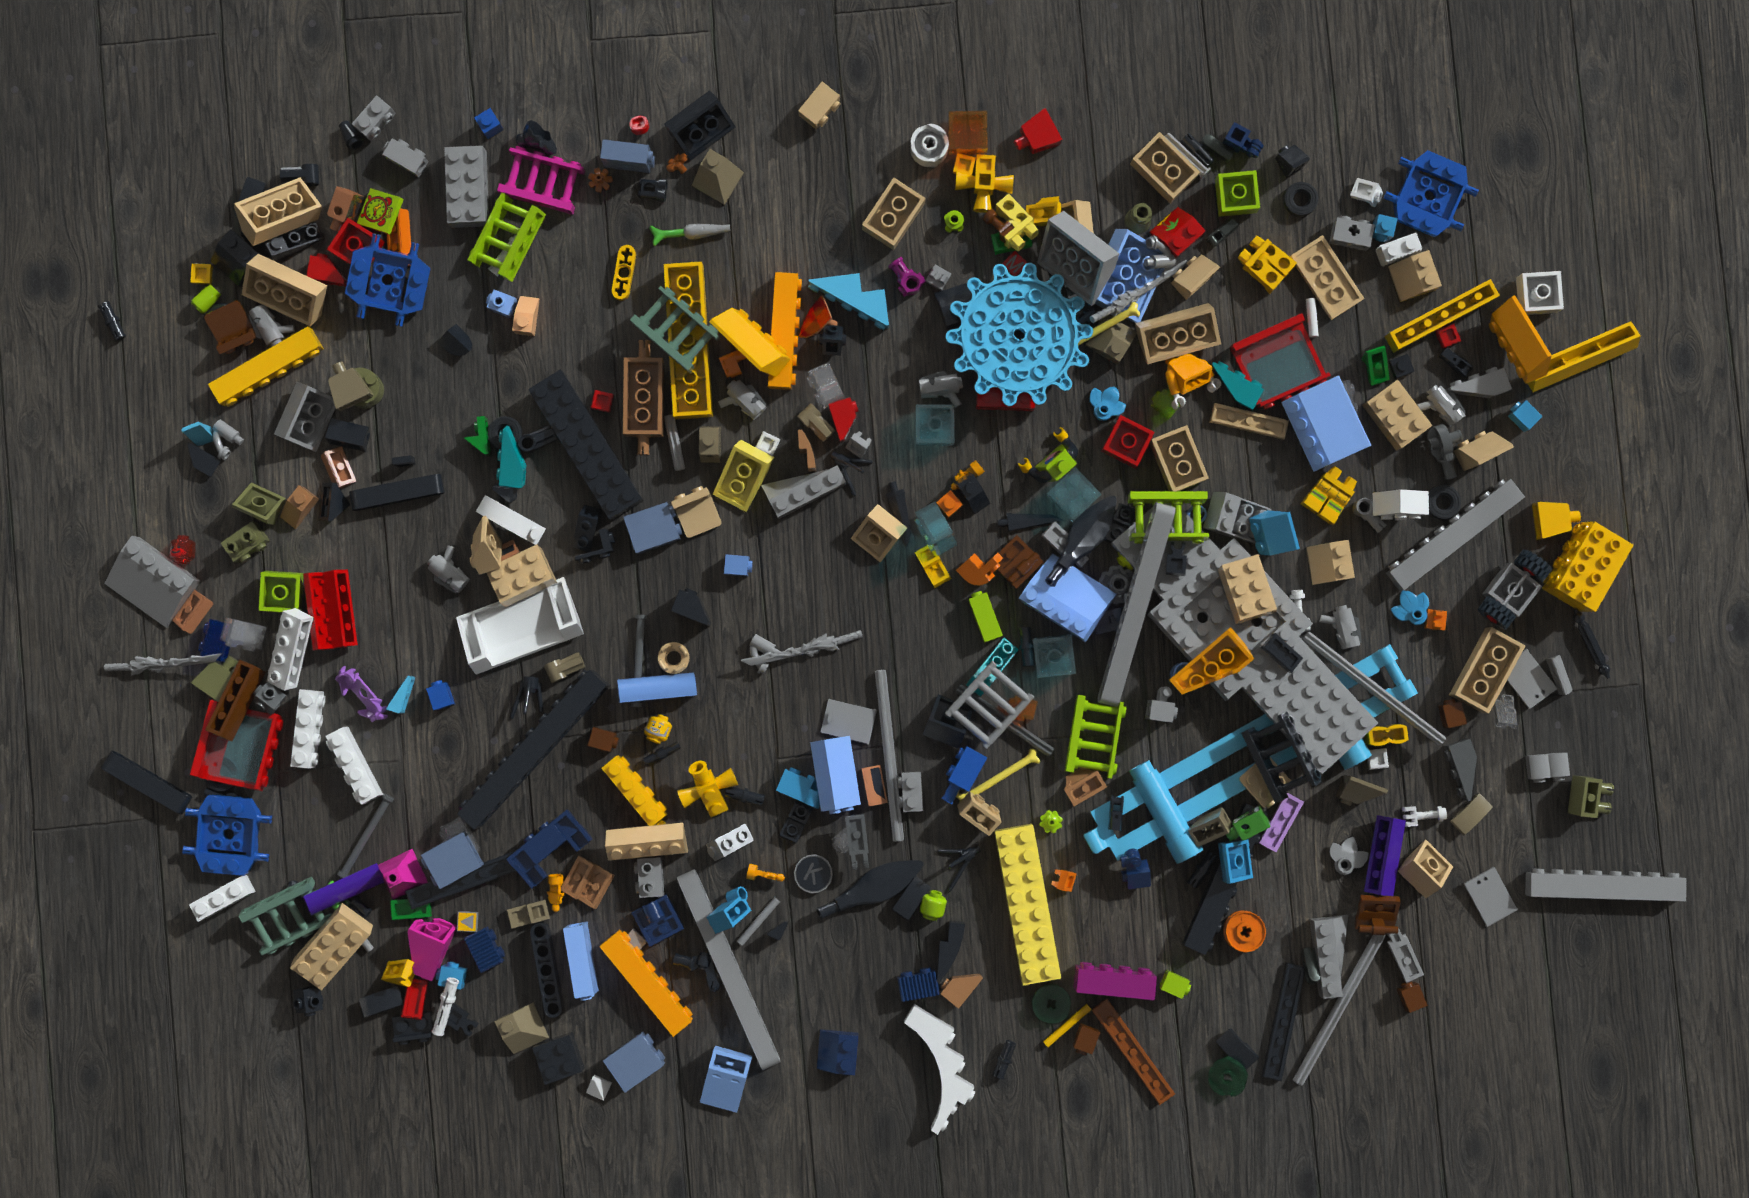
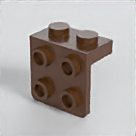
[204,301,256,354]

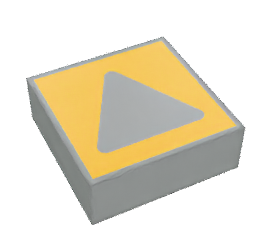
[457,911,478,932]

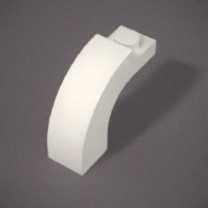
[476,495,546,545]

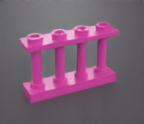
[497,146,585,215]

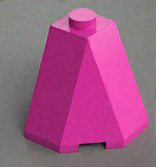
[408,918,457,981]

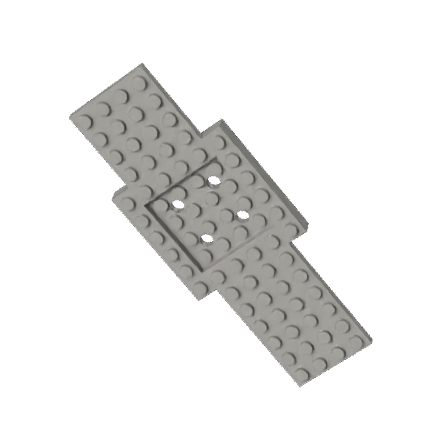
[1111,503,1378,774]

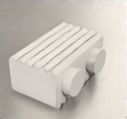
[1376,233,1422,267]

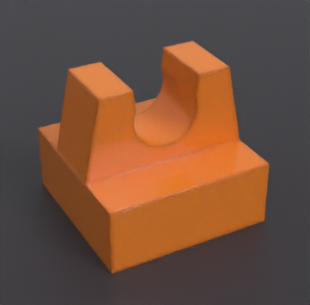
[1424,609,1447,631]
[1051,870,1077,892]

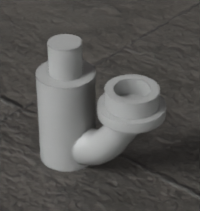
[1144,235,1176,269]
[212,419,244,460]
[749,634,781,674]

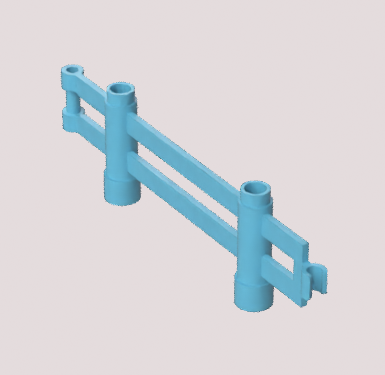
[1083,644,1418,864]

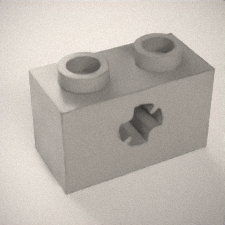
[1329,216,1375,251]

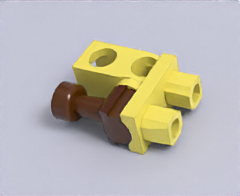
[983,194,1038,251]

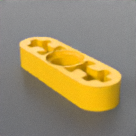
[612,245,636,301]

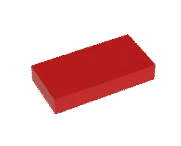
[401,979,428,1020]

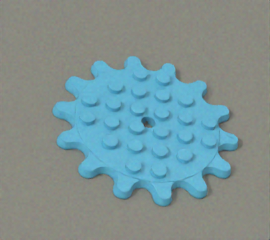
[945,263,1093,406]

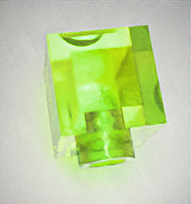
[1151,388,1180,420]

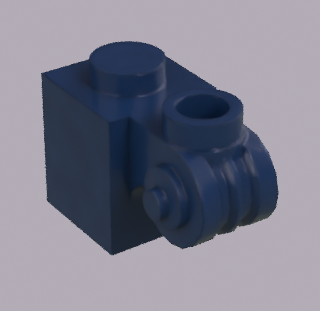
[1222,122,1264,158]
[1120,849,1151,890]

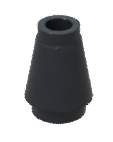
[339,121,364,150]

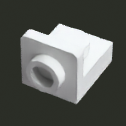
[1350,178,1383,207]

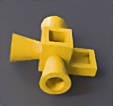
[955,154,1014,213]
[677,761,738,817]

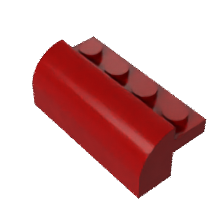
[303,569,358,650]

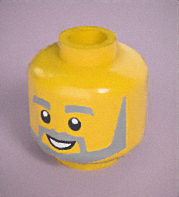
[644,714,672,744]

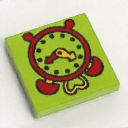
[357,188,404,235]

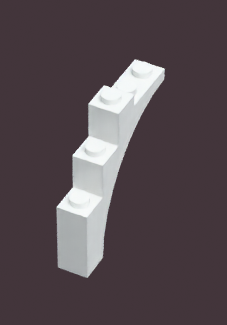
[904,1004,975,1135]

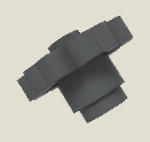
[1098,565,1133,604]

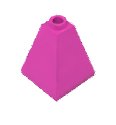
[378,849,428,900]

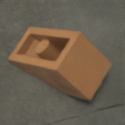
[280,485,319,529]
[940,974,983,1009]

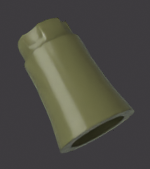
[1125,203,1152,234]

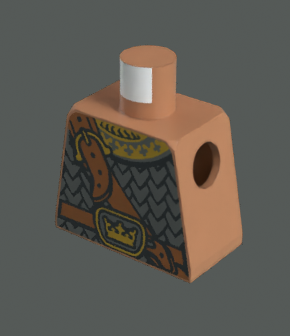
[327,186,365,232]

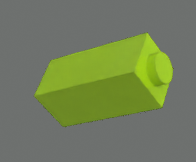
[968,591,1003,643]

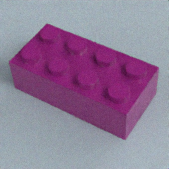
[1073,962,1157,1000]

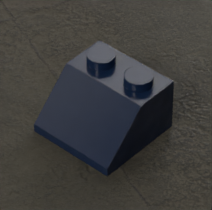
[817,1029,859,1075]

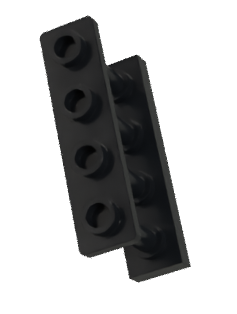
[1241,711,1322,804]

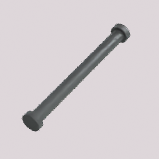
[630,615,647,707]
[337,793,394,878]

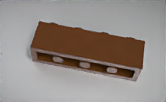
[205,660,266,742]

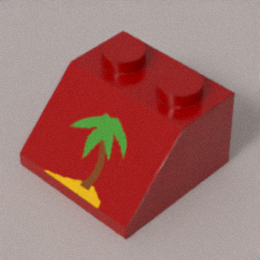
[1149,207,1206,260]

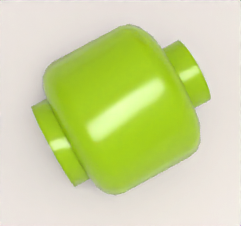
[920,890,947,921]

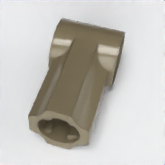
[797,403,835,442]
[544,652,585,683]

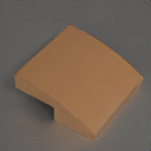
[798,430,816,472]
[561,856,615,909]

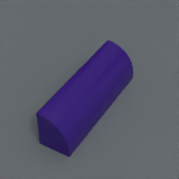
[303,863,384,916]

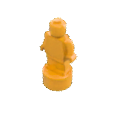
[951,460,985,490]
[747,864,785,882]
[547,874,564,912]

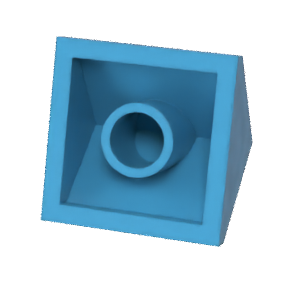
[1218,839,1253,884]

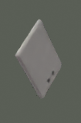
[1507,649,1557,709]
[821,699,877,745]
[1463,867,1518,927]

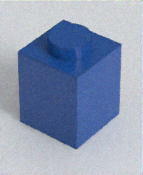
[474,108,504,139]
[426,680,455,710]

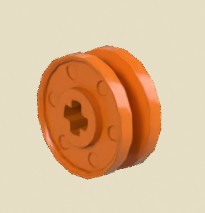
[1223,910,1266,952]

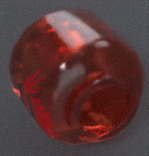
[170,535,196,564]

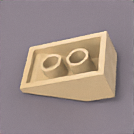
[1454,431,1514,471]

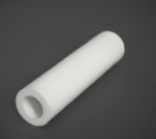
[1306,298,1319,337]

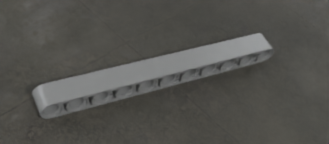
[1098,502,1175,707]
[677,869,781,1070]

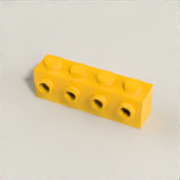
[602,755,668,826]

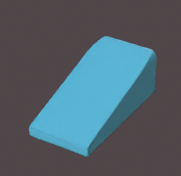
[181,422,213,446]
[386,676,415,713]

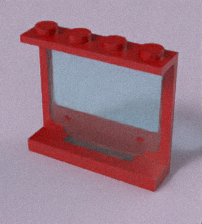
[1230,313,1331,410]
[190,700,283,792]

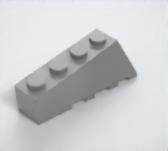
[761,465,846,519]
[1310,914,1348,999]

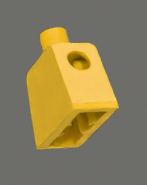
[1532,502,1581,540]

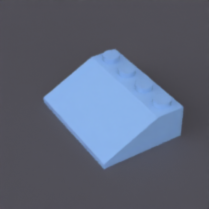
[1094,229,1165,323]
[1281,376,1371,472]
[1019,554,1117,642]

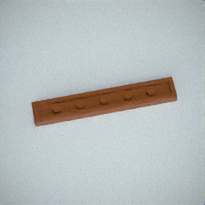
[1092,998,1175,1105]

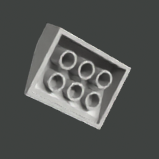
[1037,211,1119,306]
[104,536,201,628]

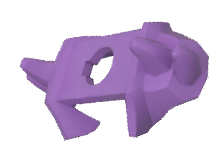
[335,666,388,722]

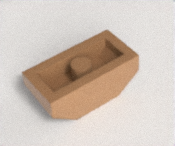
[1064,768,1107,806]

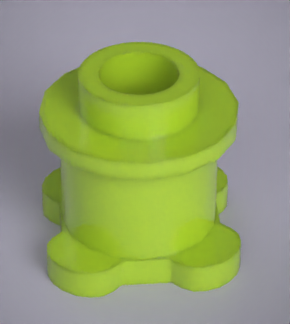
[944,210,964,233]

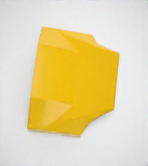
[1026,196,1061,226]

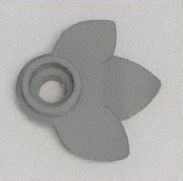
[1330,837,1369,875]

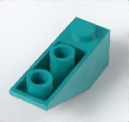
[1212,361,1264,411]
[496,426,527,488]
[966,638,1019,697]

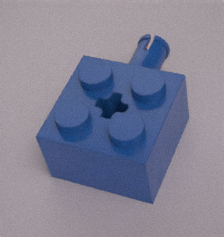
[941,746,987,804]

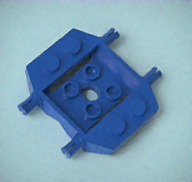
[1383,150,1479,237]
[345,234,430,326]
[182,795,272,876]

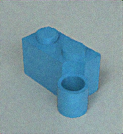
[776,767,820,809]
[706,886,752,934]

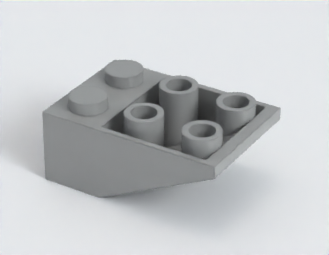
[1203,491,1272,544]

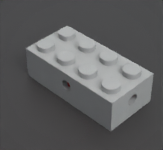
[444,146,489,228]

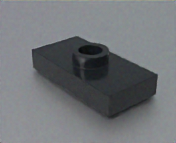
[1261,633,1303,673]

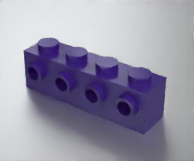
[1364,815,1406,896]

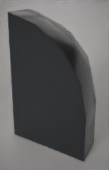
[438,324,472,356]

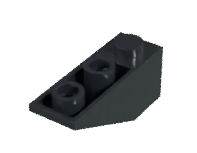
[260,222,324,262]

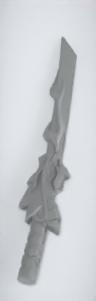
[1090,260,1187,323]
[741,630,863,666]
[104,654,221,675]

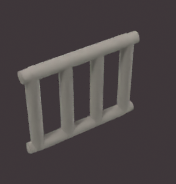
[945,661,1034,749]

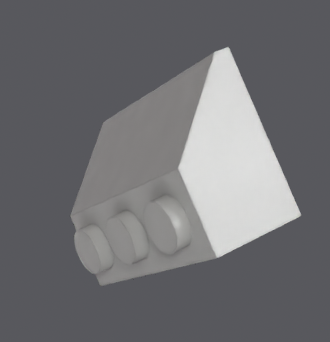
[274,382,335,452]

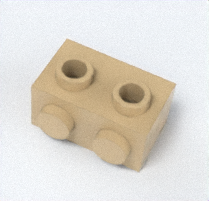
[798,82,841,130]
[957,791,1001,836]

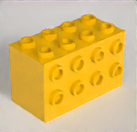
[1542,521,1634,612]

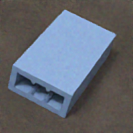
[810,736,861,814]
[563,922,599,1001]

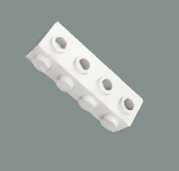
[267,608,313,691]
[290,689,325,768]
[326,727,383,805]

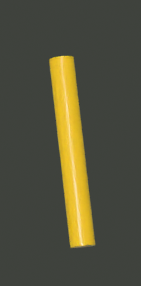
[1043,1004,1092,1047]

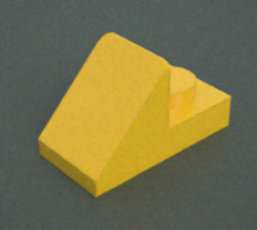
[381,959,415,987]

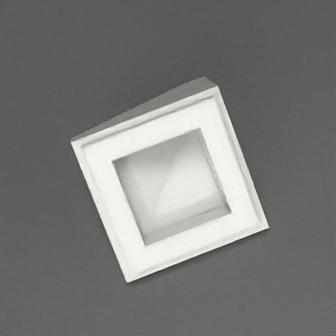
[586,1075,612,1101]

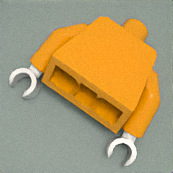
[1165,353,1221,410]

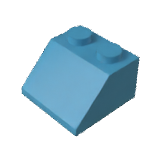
[1249,510,1300,555]

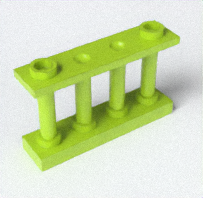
[468,192,546,282]
[1128,491,1209,544]
[1064,695,1126,779]

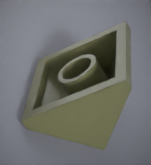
[232,483,286,525]

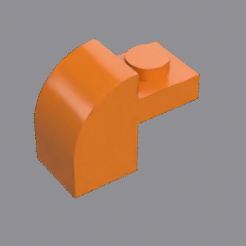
[956,553,1003,585]

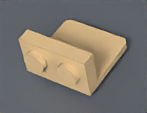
[671,486,722,538]
[1239,757,1291,809]

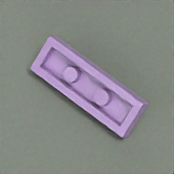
[1258,793,1304,852]

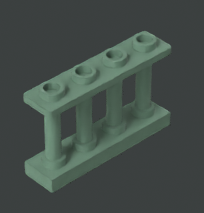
[630,286,720,373]
[239,876,332,955]

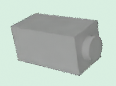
[382,138,428,178]

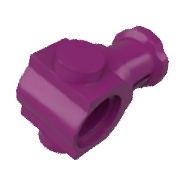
[888,257,926,297]

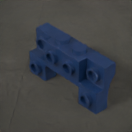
[506,809,593,889]

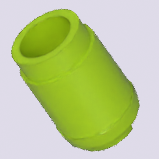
[191,284,221,314]

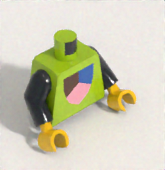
[1018,427,1078,483]

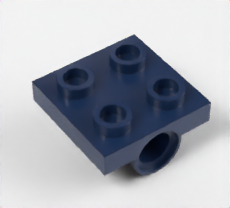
[632,894,684,947]

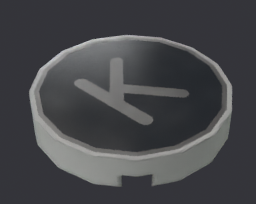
[794,854,833,893]

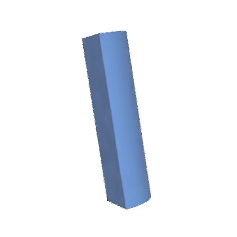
[617,672,697,703]

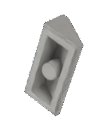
[1546,655,1572,695]

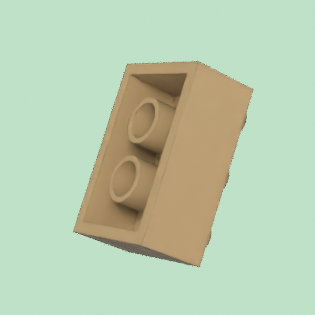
[1130,132,1200,204]
[862,178,926,250]
[1362,380,1432,451]
[1149,425,1209,491]
[486,544,557,608]
[1218,554,1277,624]

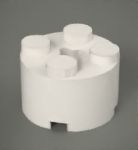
[910,124,949,167]

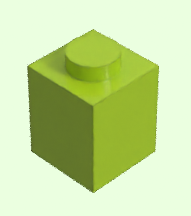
[1159,969,1191,999]

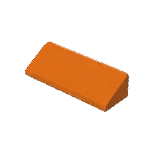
[387,208,411,267]

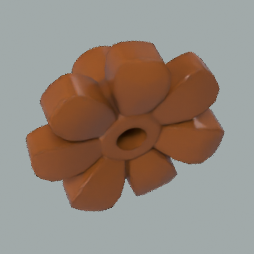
[666,153,687,174]
[588,168,613,193]

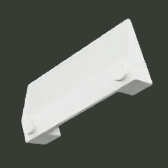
[456,577,584,674]

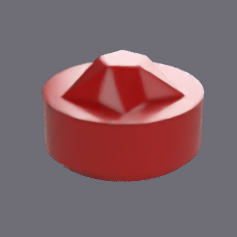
[629,116,649,135]

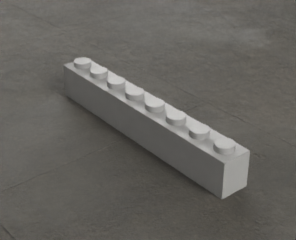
[1386,479,1525,591]
[1525,868,1686,901]

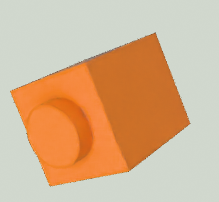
[935,490,963,519]

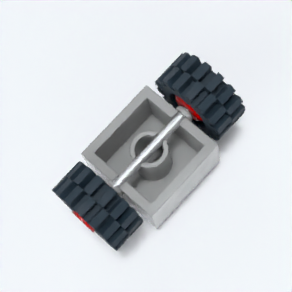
[1477,550,1552,630]

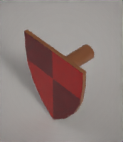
[799,295,838,338]

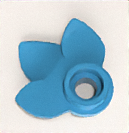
[1089,387,1126,421]
[1391,590,1429,625]

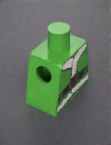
[1226,805,1271,841]

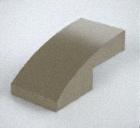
[1450,793,1493,836]
[507,900,550,929]

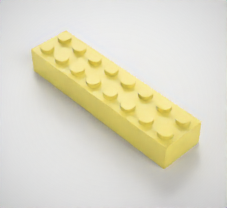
[994,824,1061,985]

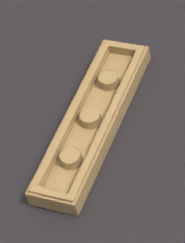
[1209,403,1289,440]

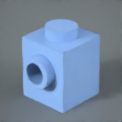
[486,290,518,318]

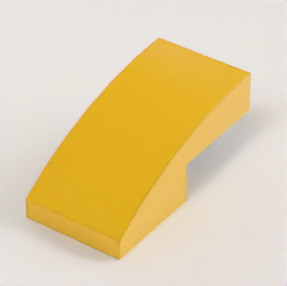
[915,543,951,588]

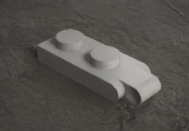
[1041,522,1089,568]
[1387,928,1424,983]

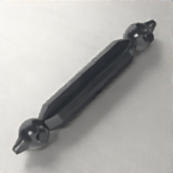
[1573,608,1610,679]

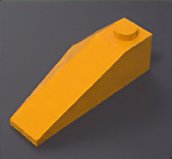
[1170,627,1254,695]

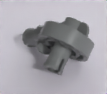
[1427,424,1463,479]

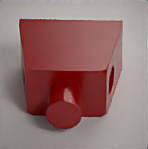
[1014,108,1063,154]

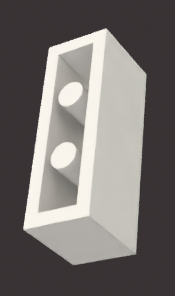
[189,875,256,922]

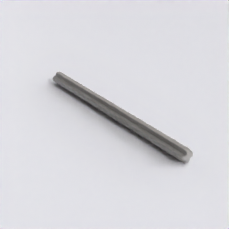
[1303,632,1446,745]
[875,670,904,842]
[1293,935,1385,1086]

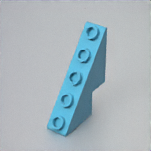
[808,273,889,330]

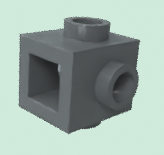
[253,682,286,716]

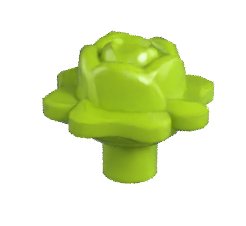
[1040,810,1063,833]

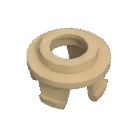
[658,642,690,674]

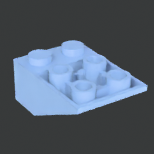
[700,1046,752,1113]

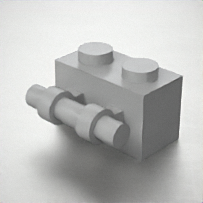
[1145,687,1178,723]

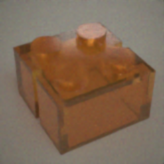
[948,111,988,155]

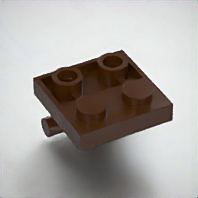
[997,535,1043,589]
[1354,895,1401,935]

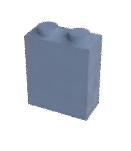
[600,140,655,173]
[624,502,683,554]
[421,831,484,889]
[603,1031,665,1093]

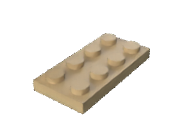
[1290,235,1364,320]

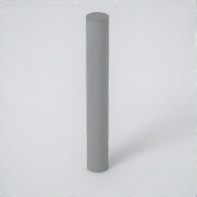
[737,897,780,946]

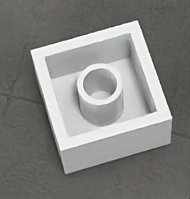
[1516,271,1564,315]
[1372,490,1429,521]

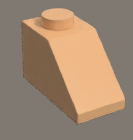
[512,296,540,336]

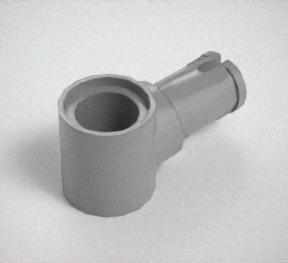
[1352,498,1387,533]

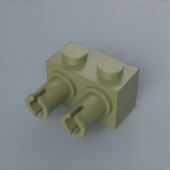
[221,521,270,563]
[1568,775,1614,818]

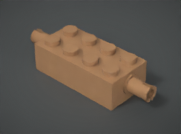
[623,340,664,456]

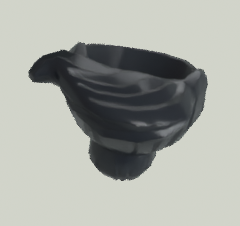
[516,120,557,155]

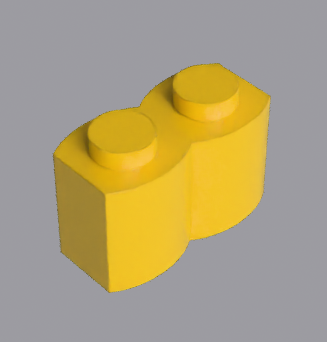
[1364,724,1409,746]

